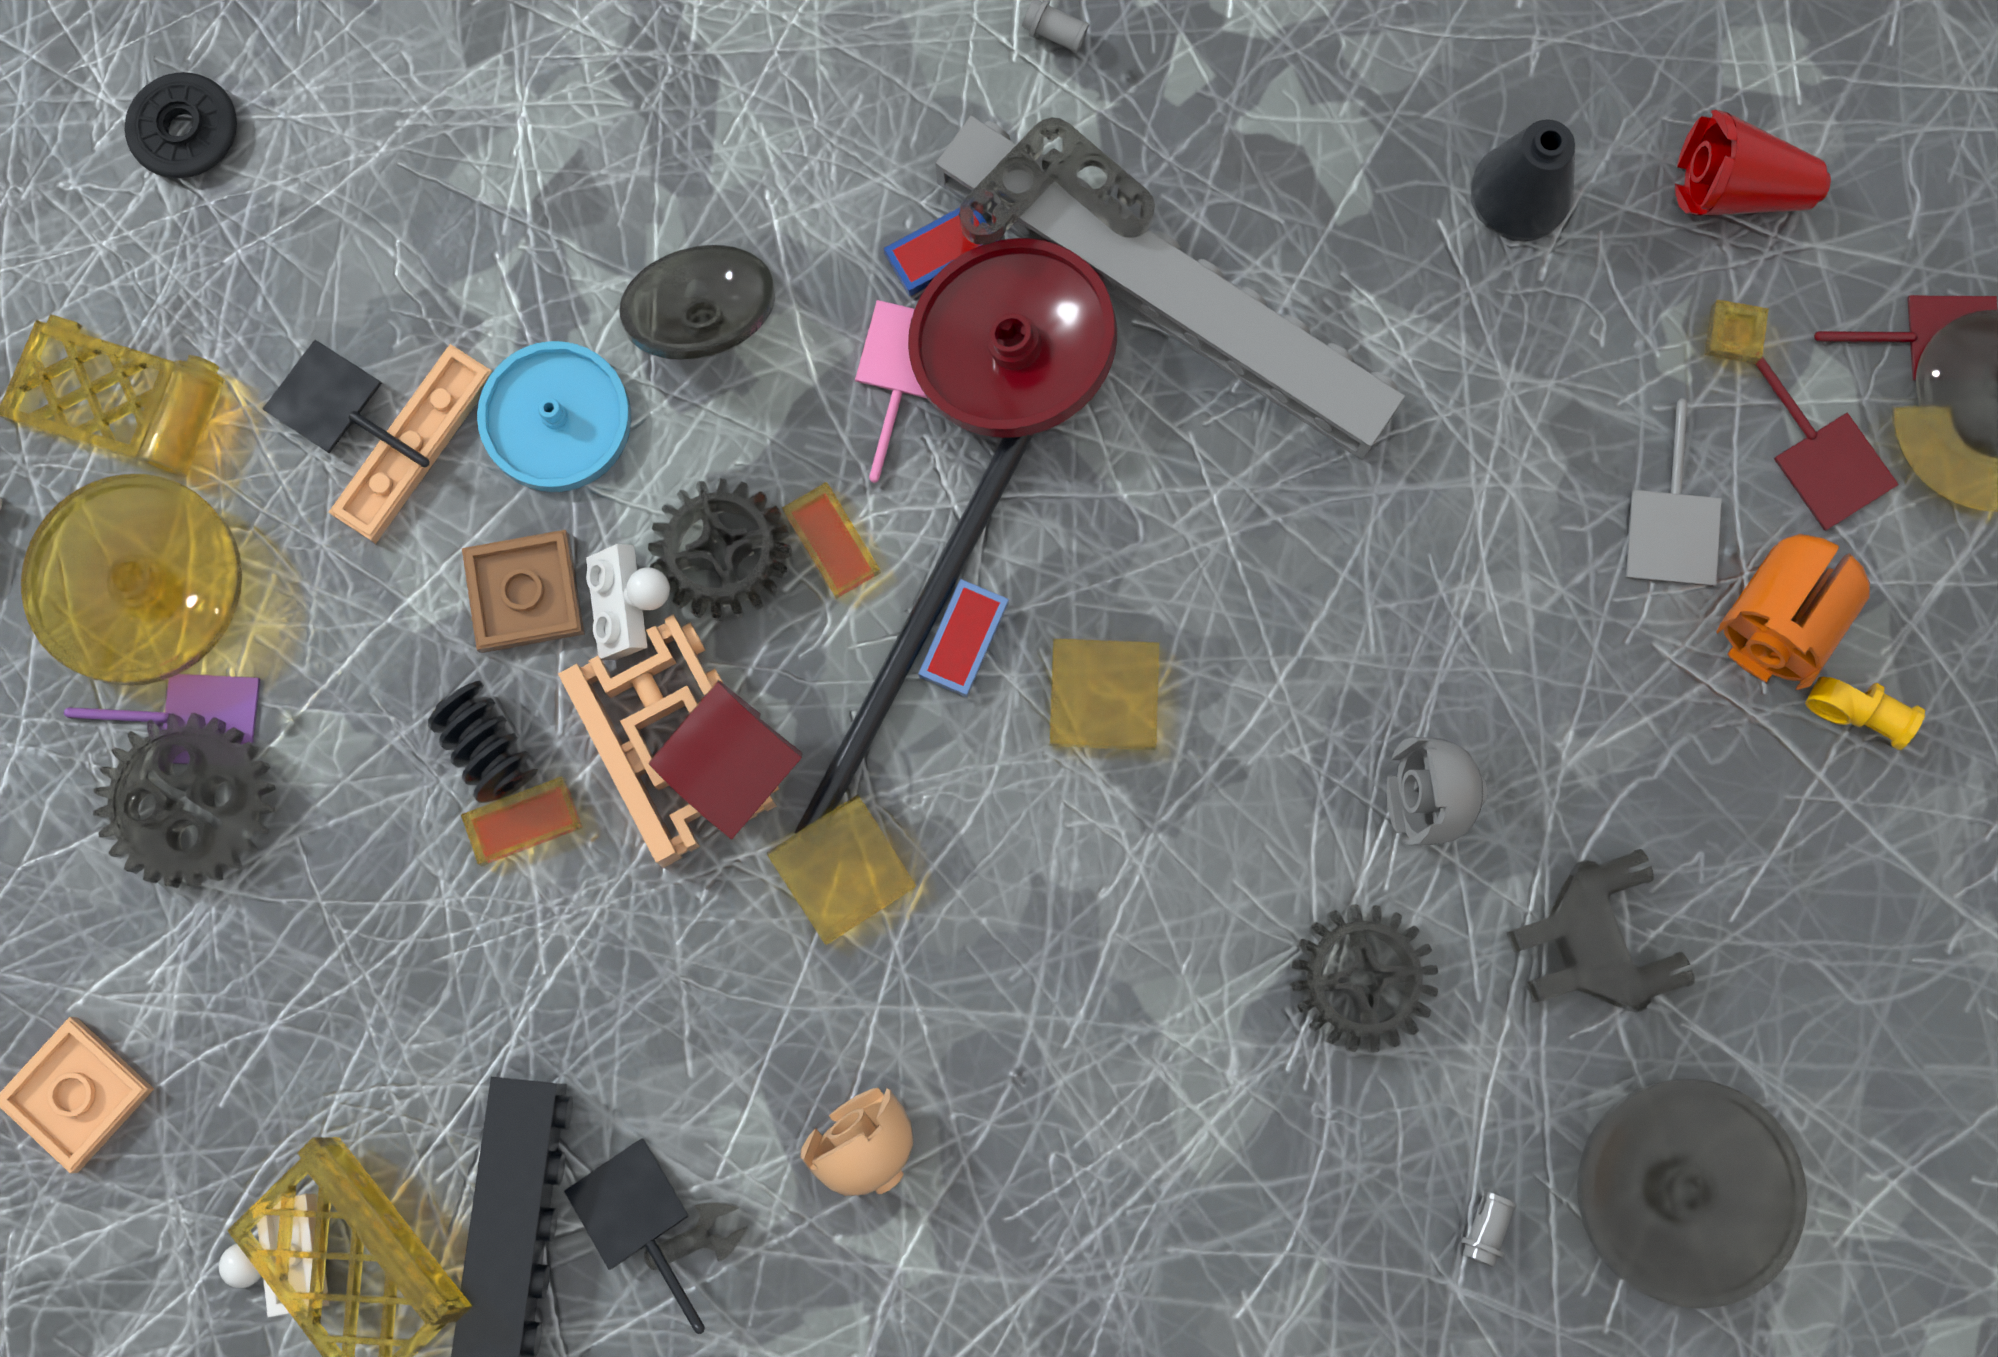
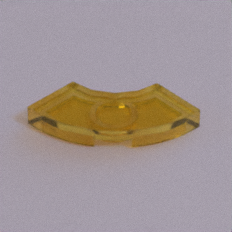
[1892,405,1998,512]

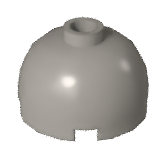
[1386,737,1487,845]

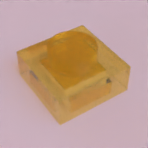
[1704,299,1769,364]

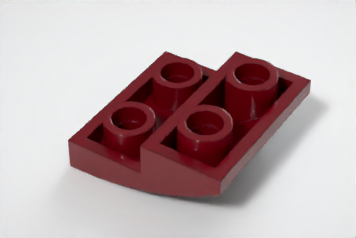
[648,680,802,840]

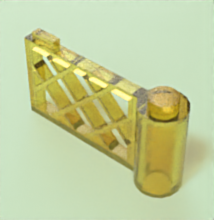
[0,314,226,477]

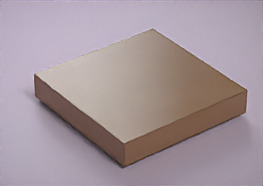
[462,530,585,653]

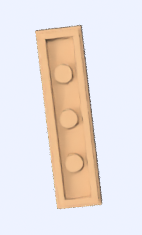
[329,344,493,544]

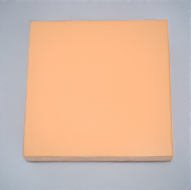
[0,1017,154,1174]

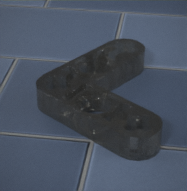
[959,117,1155,245]

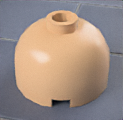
[800,1088,913,1196]

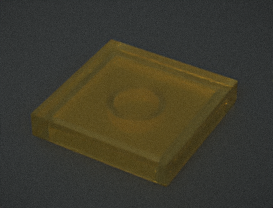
[1049,639,1159,750]
[767,794,917,945]

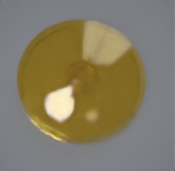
[21,474,242,686]

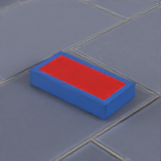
[884,200,997,297]

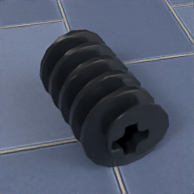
[428,680,538,803]

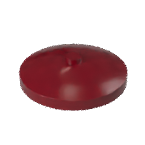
[908,238,1117,438]

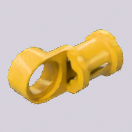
[1805,677,1925,750]

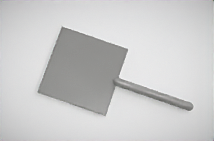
[1626,398,1722,586]

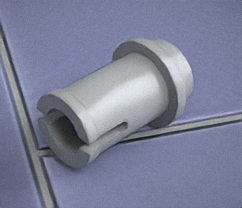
[1022,0,1090,54]
[1461,1191,1517,1267]

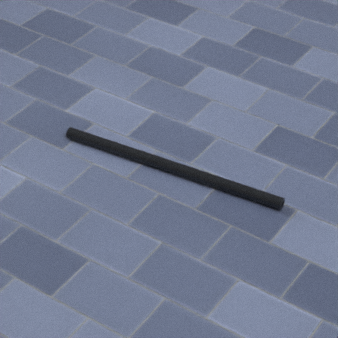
[794,434,1034,845]

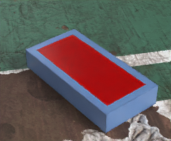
[918,579,1009,698]

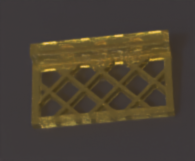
[227,1137,472,1357]

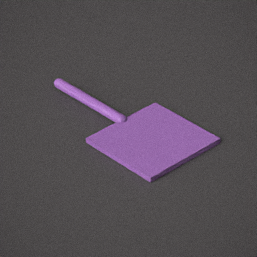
[64,673,260,767]

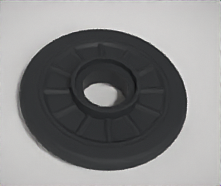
[125,72,237,179]

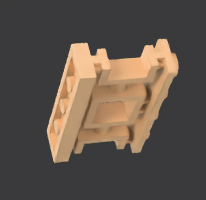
[558,614,779,868]

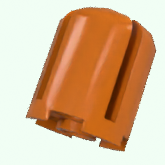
[1716,534,1870,690]

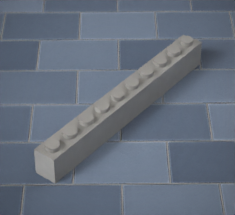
[935,115,1405,460]

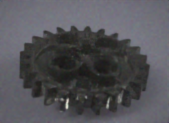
[93,713,276,888]

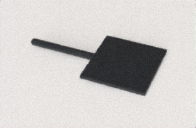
[263,340,430,467]
[564,1138,705,1334]

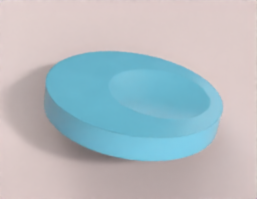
[477,341,631,492]

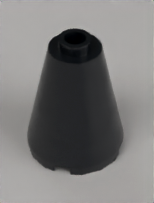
[1470,119,1575,241]

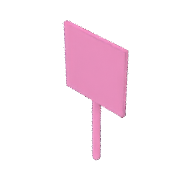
[855,300,927,483]

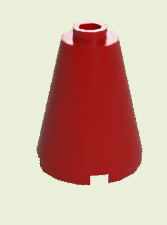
[1675,110,1831,216]

